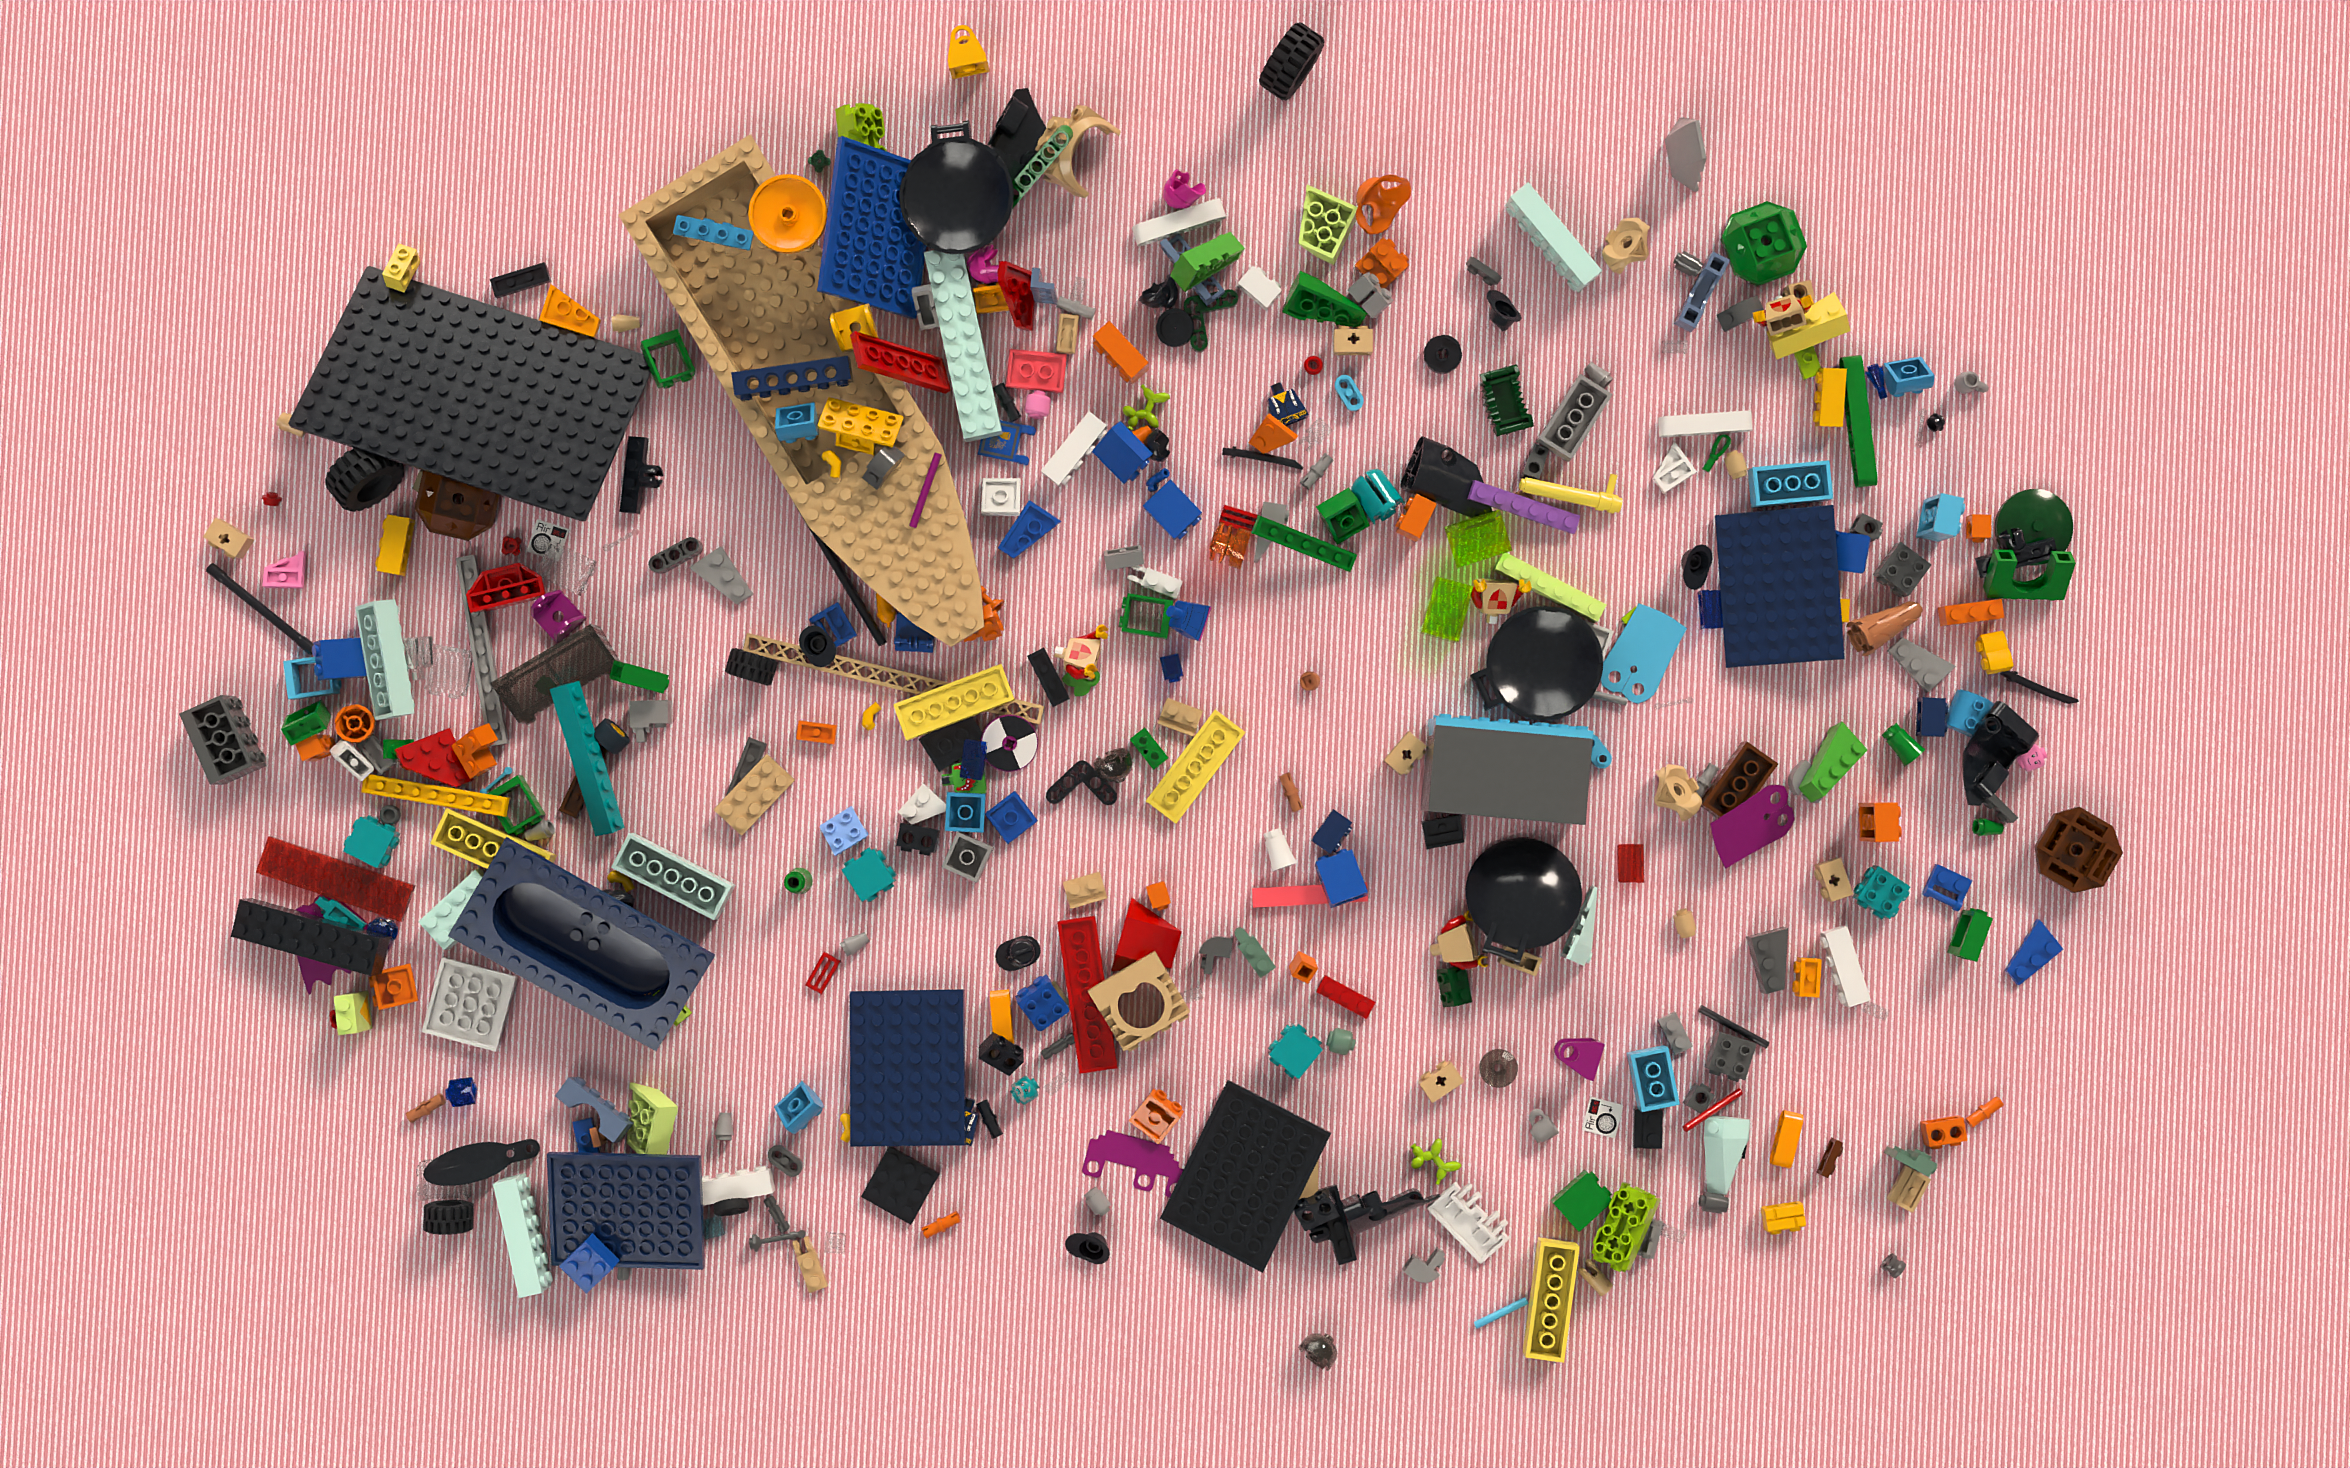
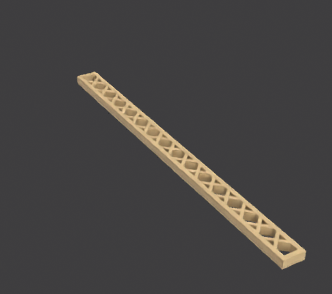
[743,633,1045,725]

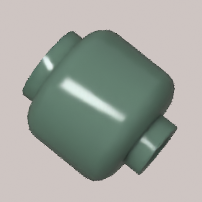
[1326,1028,1356,1055]

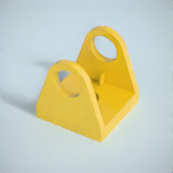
[948,25,990,79]
[830,303,879,353]

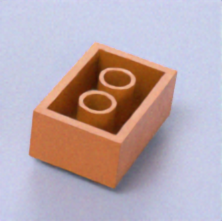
[1092,320,1149,385]
[1858,802,1902,842]

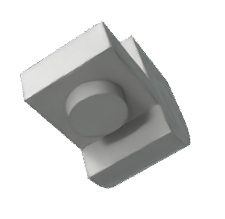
[1788,760,1823,803]
[1402,1247,1445,1283]

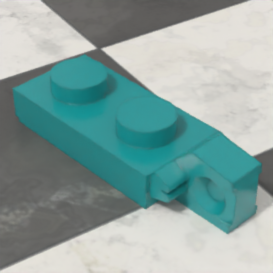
[315,896,367,929]

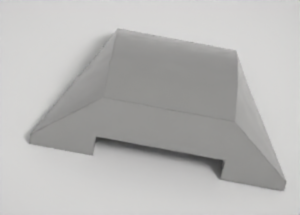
[1665,117,1706,192]

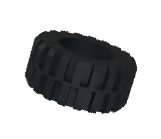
[1259,23,1325,100]
[325,448,404,512]

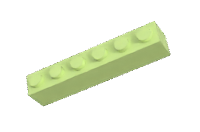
[1493,551,1607,623]

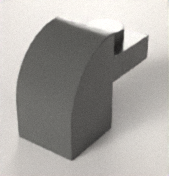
[1716,295,1764,332]
[862,446,905,490]
[1199,936,1233,975]

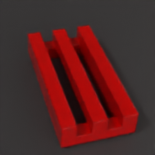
[1218,505,1258,535]
[805,951,841,995]

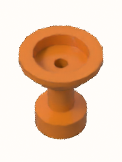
[981,586,1005,612]

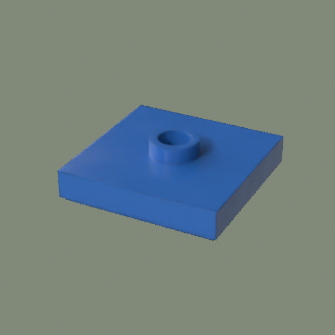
[985,791,1038,844]

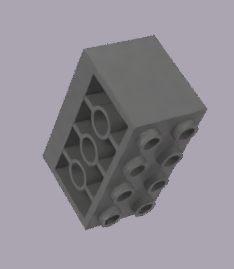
[179,695,267,785]

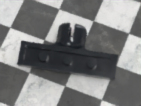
[619,436,664,514]
[1975,528,2057,578]
[1309,1184,1357,1265]

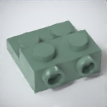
[1884,1146,1937,1177]

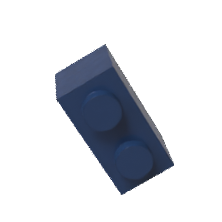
[1916,697,1948,737]
[1311,809,1353,854]

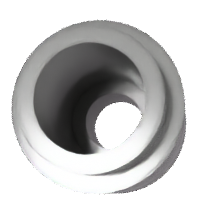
[1084,1187,1111,1216]

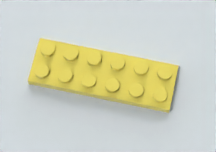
[893,664,1015,741]
[1146,709,1246,824]

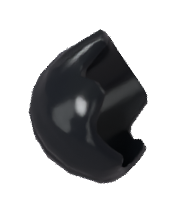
[1144,428,1170,462]

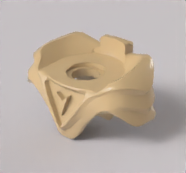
[1602,218,1650,274]
[1654,764,1702,822]

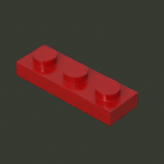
[1316,975,1376,1019]

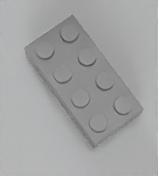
[1536,374,1613,462]

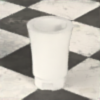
[1263,828,1297,872]

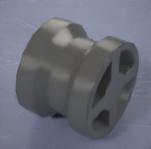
[1881,1253,1906,1278]

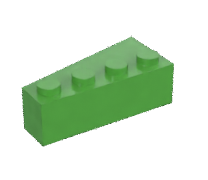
[1170,232,1245,292]
[1799,721,1867,803]

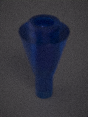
[1864,363,1888,399]

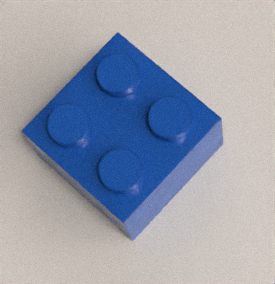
[559,1233,620,1294]

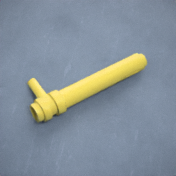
[1519,474,1622,514]

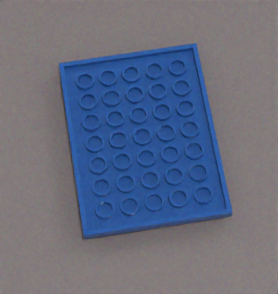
[817,136,926,319]

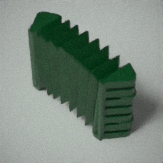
[1479,364,1534,437]

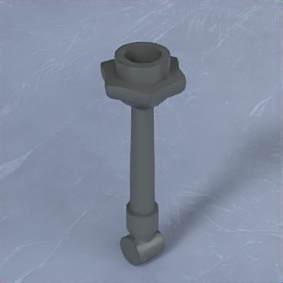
[749,1230,806,1252]

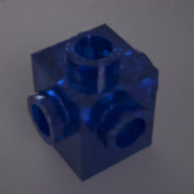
[445,1077,478,1107]

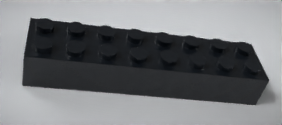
[231,898,391,976]

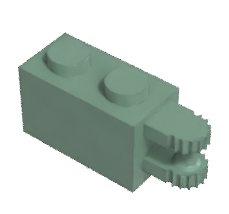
[1234,927,1276,978]

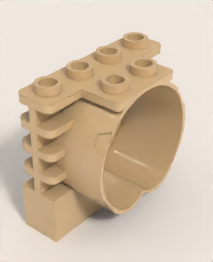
[1088,951,1190,1052]

